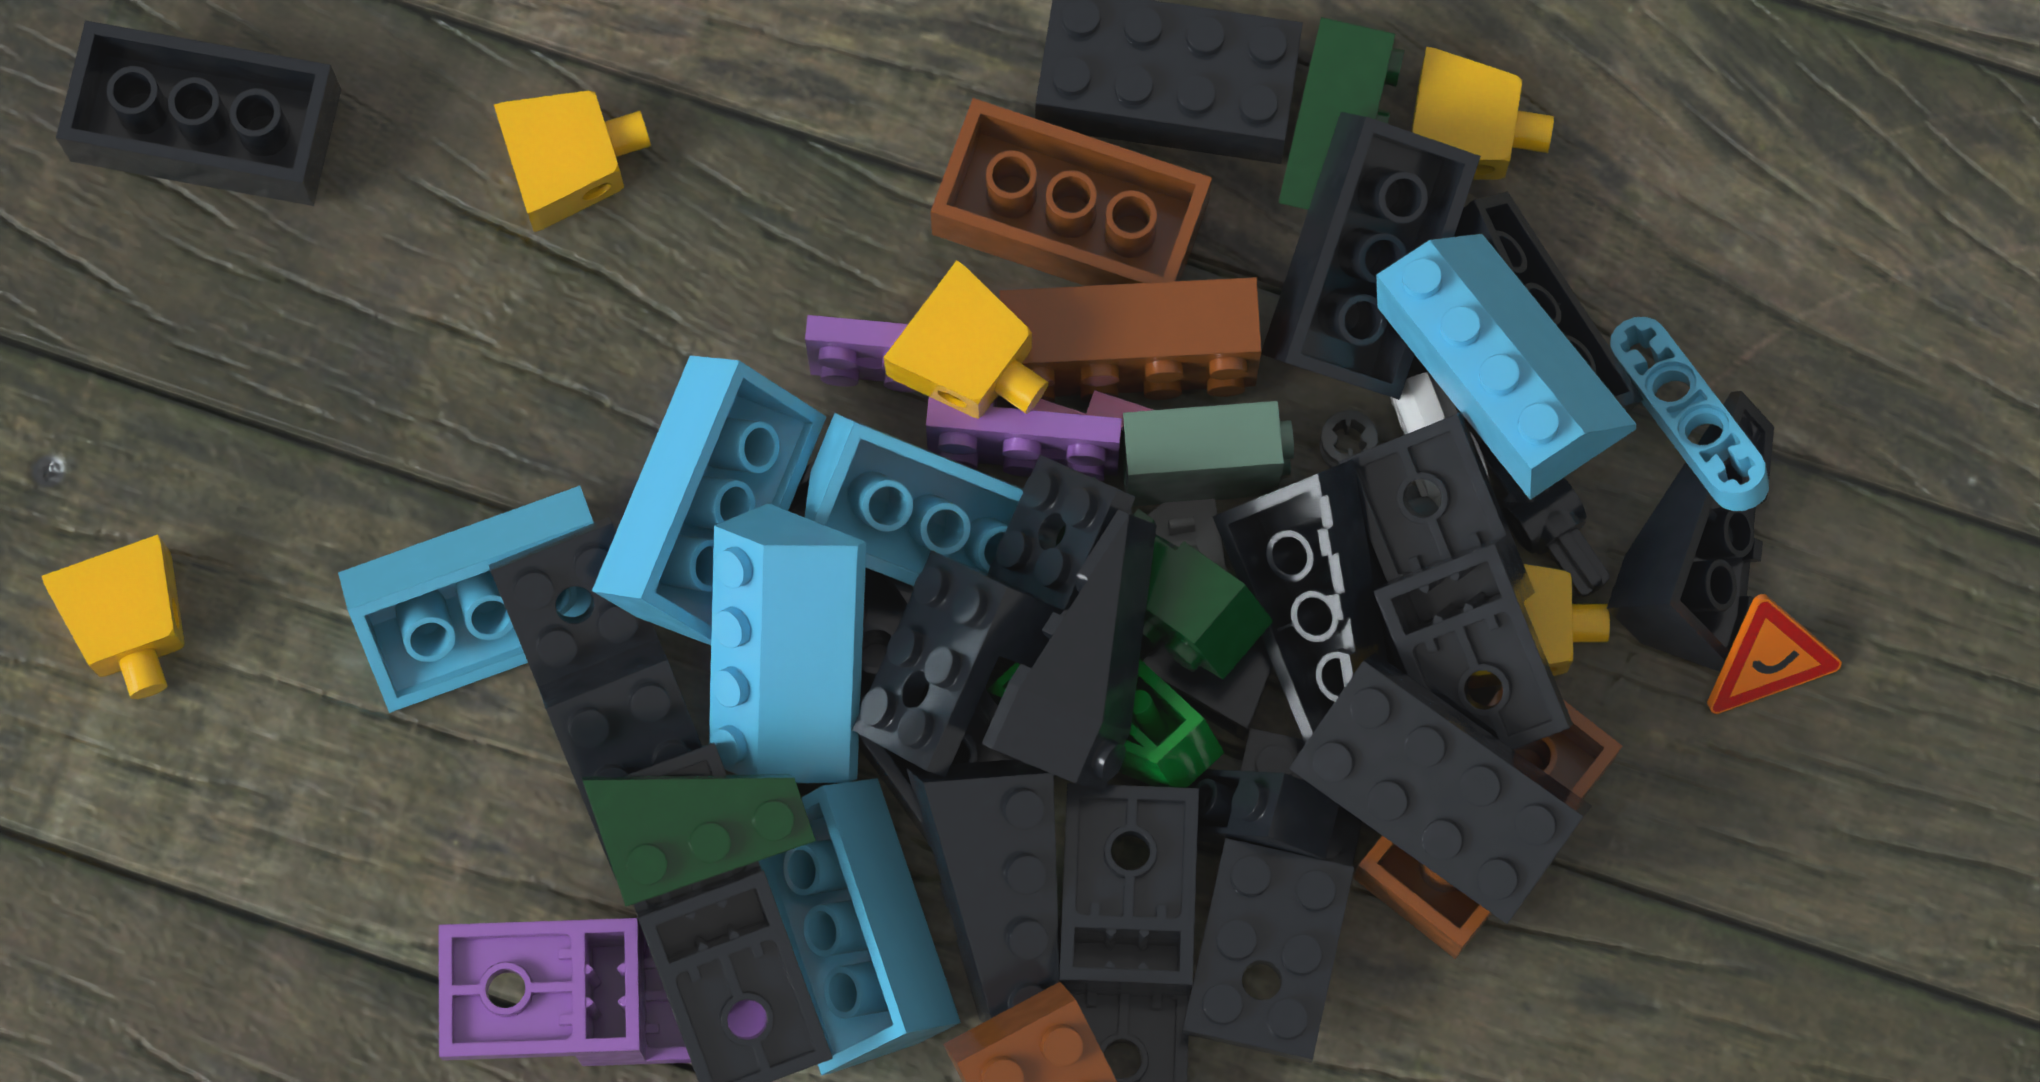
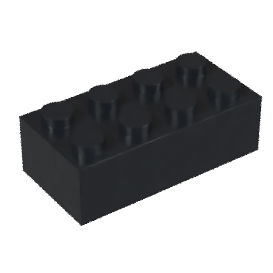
[1035,0,1303,164]
[56,20,341,206]
[1261,112,1481,400]
[1289,653,1592,924]

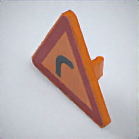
[1707,594,1842,714]

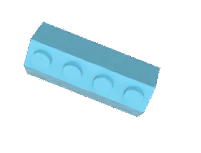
[1376,234,1636,500]
[592,356,826,646]
[805,413,1023,586]
[338,486,594,713]
[709,503,866,783]
[758,778,961,1075]

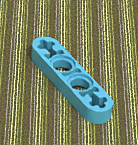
[1610,317,1769,511]

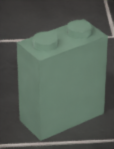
[1121,401,1294,506]

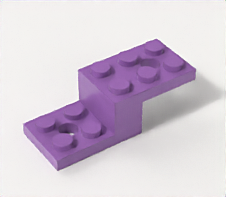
[805,315,1122,481]
[439,918,766,1066]

